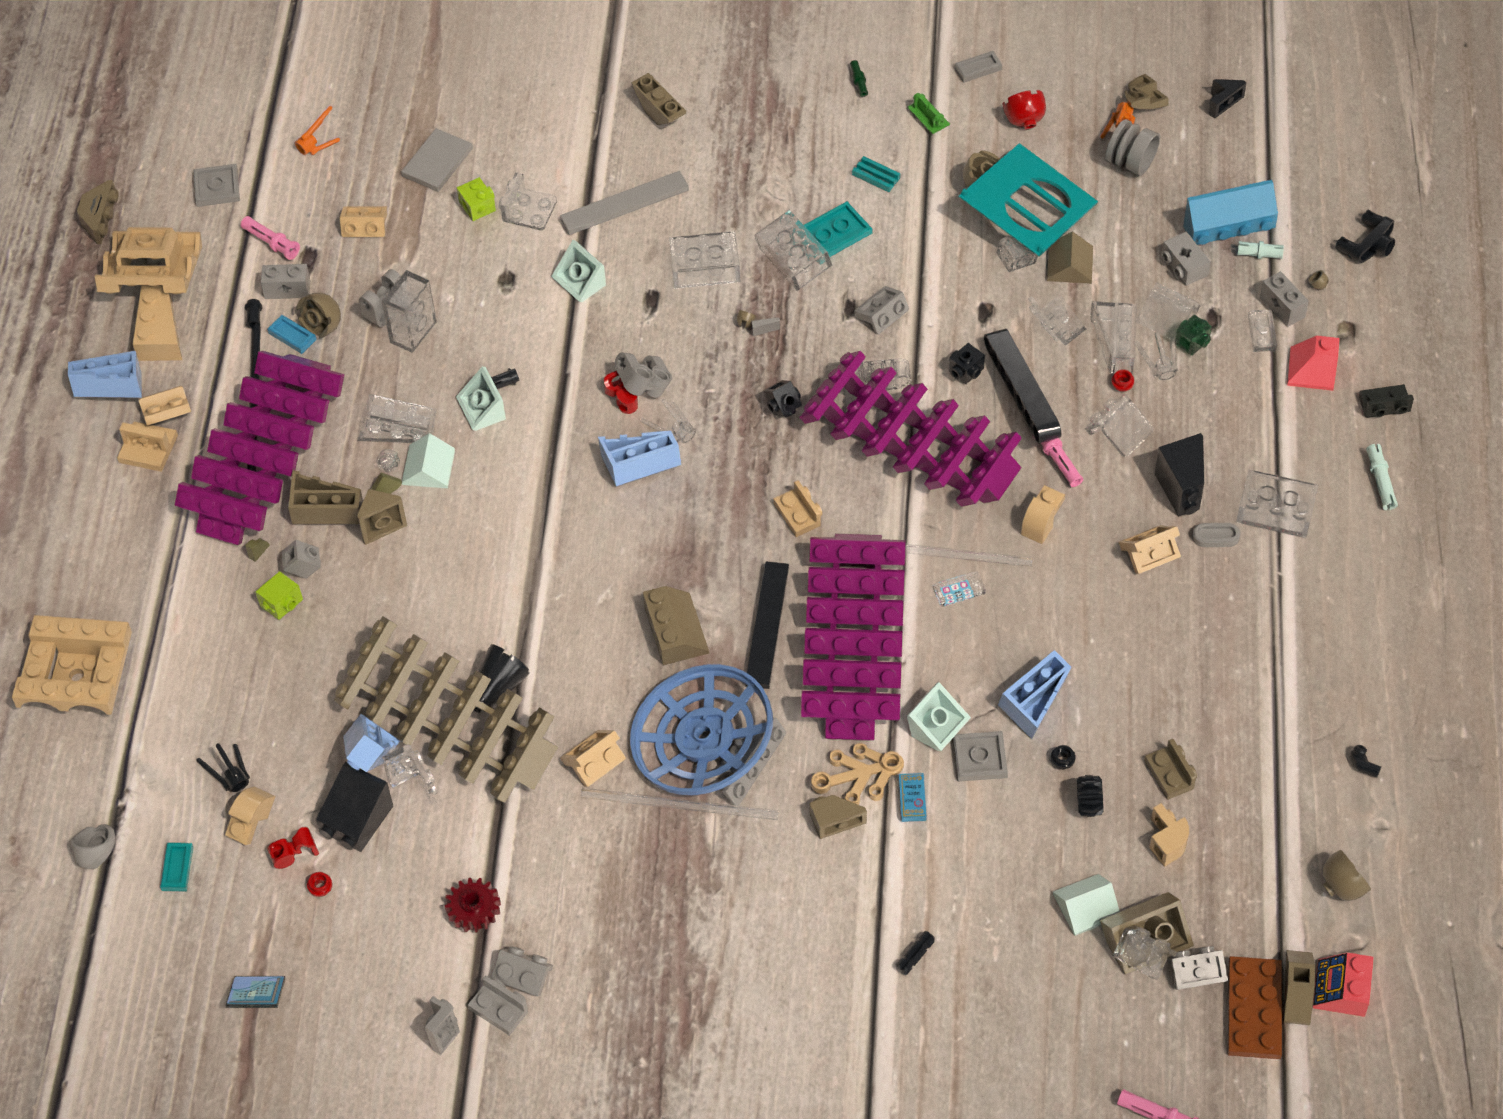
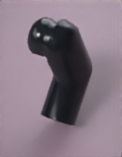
[1351,745,1382,778]

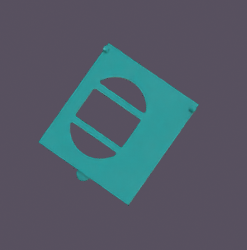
[958,143,1098,257]

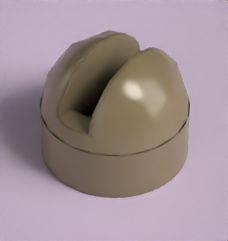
[1308,270,1329,290]
[737,310,756,328]

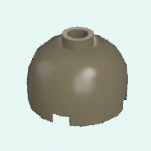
[963,150,1000,187]
[297,293,341,338]
[1322,850,1371,901]

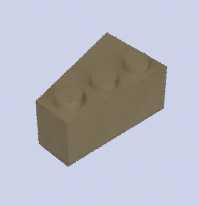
[288,470,363,524]

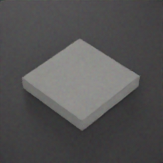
[193,164,240,207]
[953,731,1008,782]

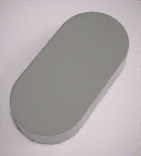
[1192,523,1240,547]

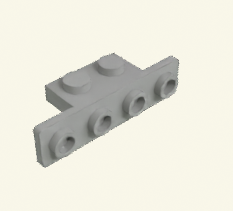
[718,717,786,807]

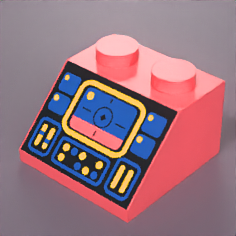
[1313,952,1374,1017]

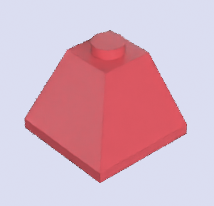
[1287,335,1339,391]

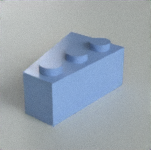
[68,351,142,398]
[598,430,681,486]
[343,714,400,772]

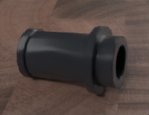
[245,299,263,329]
[491,368,520,389]

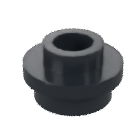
[1051,745,1076,769]

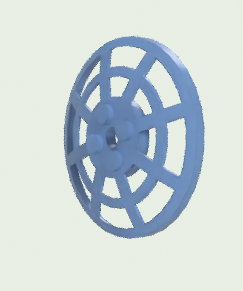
[630,664,773,795]

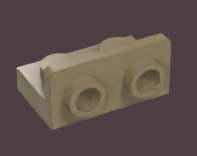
[1144,739,1197,800]

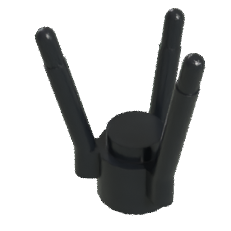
[196,743,250,792]

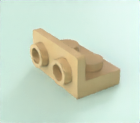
[340,206,387,237]
[139,386,191,426]
[773,480,822,537]

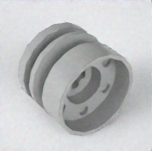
[1106,119,1160,176]

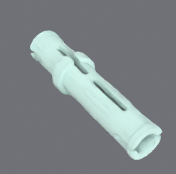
[1366,444,1398,510]

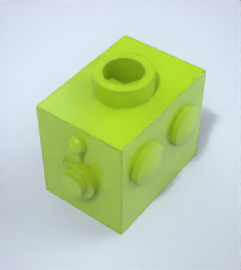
[456,177,496,221]
[255,571,303,620]

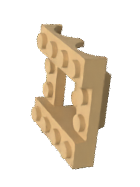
[95,227,202,294]
[12,615,132,715]

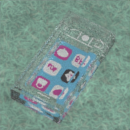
[933,571,986,607]

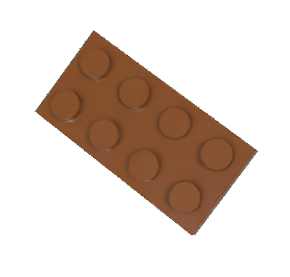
[1228,956,1282,1059]

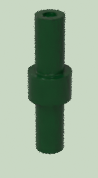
[850,60,868,97]

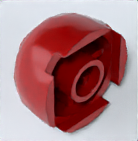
[1002,90,1046,129]

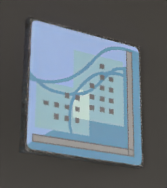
[226,976,286,1008]

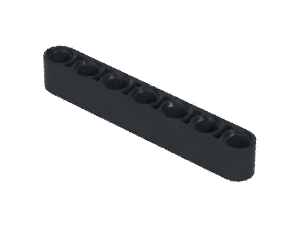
[984,328,1062,443]

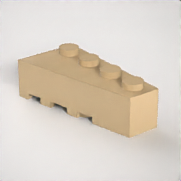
[133,285,182,361]

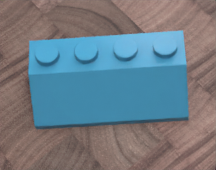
[1183,180,1278,245]

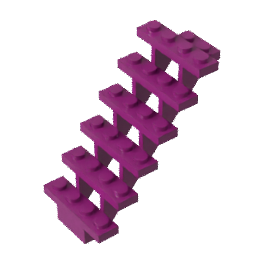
[175,351,345,545]
[799,351,1022,507]
[801,533,906,740]

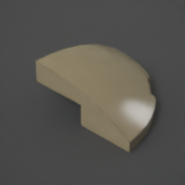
[1125,74,1169,109]

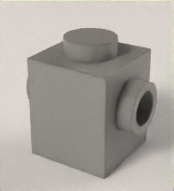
[282,540,321,579]

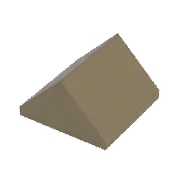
[1047,231,1093,284]
[357,489,407,545]

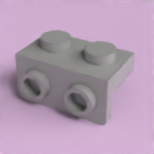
[491,946,554,996]

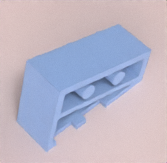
[998,650,1071,739]

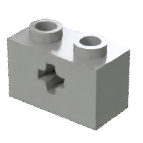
[1161,231,1211,286]
[261,264,311,299]
[1260,271,1309,327]

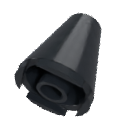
[474,644,530,713]

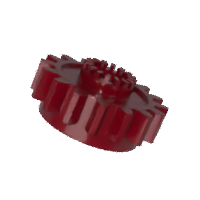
[445,878,501,933]

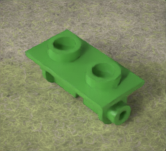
[908,93,950,134]

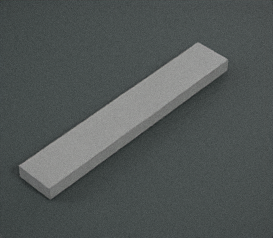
[560,171,689,235]

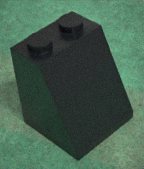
[1155,433,1204,517]
[316,761,393,852]

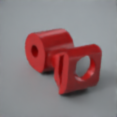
[604,370,638,414]
[268,827,319,869]

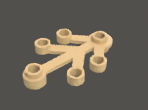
[811,743,904,805]

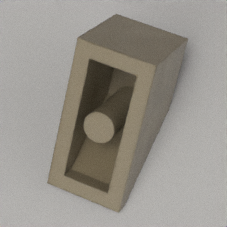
[809,795,867,839]

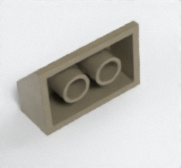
[643,586,709,665]
[1100,892,1194,975]

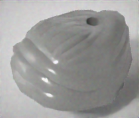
[71,824,115,870]

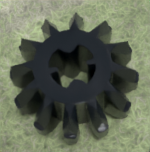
[1077,775,1104,817]

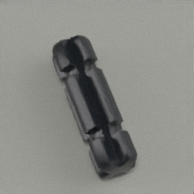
[896,931,935,975]

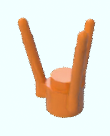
[1100,102,1135,139]
[294,106,340,155]

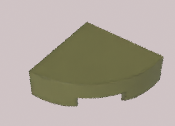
[371,472,402,494]
[245,538,270,562]

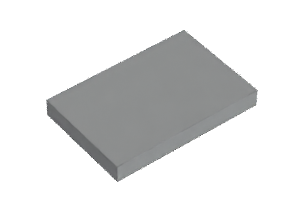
[401,128,473,192]

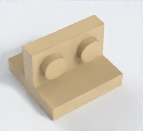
[117,421,178,472]
[1119,525,1181,574]
[560,730,626,787]

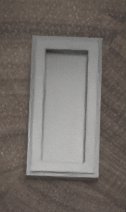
[955,51,1002,83]

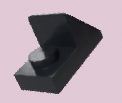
[1209,79,1247,119]

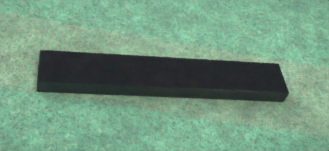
[745,561,789,689]

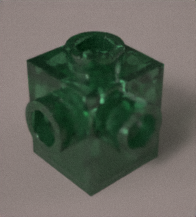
[1175,314,1212,356]

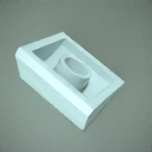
[551,240,606,302]
[456,366,506,431]
[402,433,455,488]
[907,682,971,751]
[1053,874,1120,936]

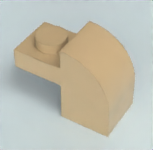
[1021,485,1065,544]
[225,787,276,845]
[1150,803,1189,867]

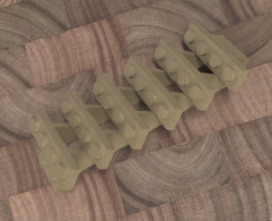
[334,616,558,803]

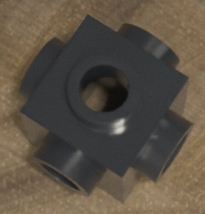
[949,343,985,384]
[764,380,802,417]

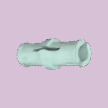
[1237,241,1284,259]

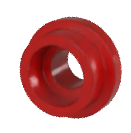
[1111,369,1134,391]
[307,872,333,897]

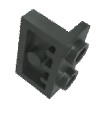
[1359,384,1414,418]

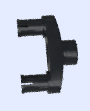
[1335,209,1395,263]

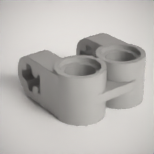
[359,269,407,327]
[615,352,672,398]

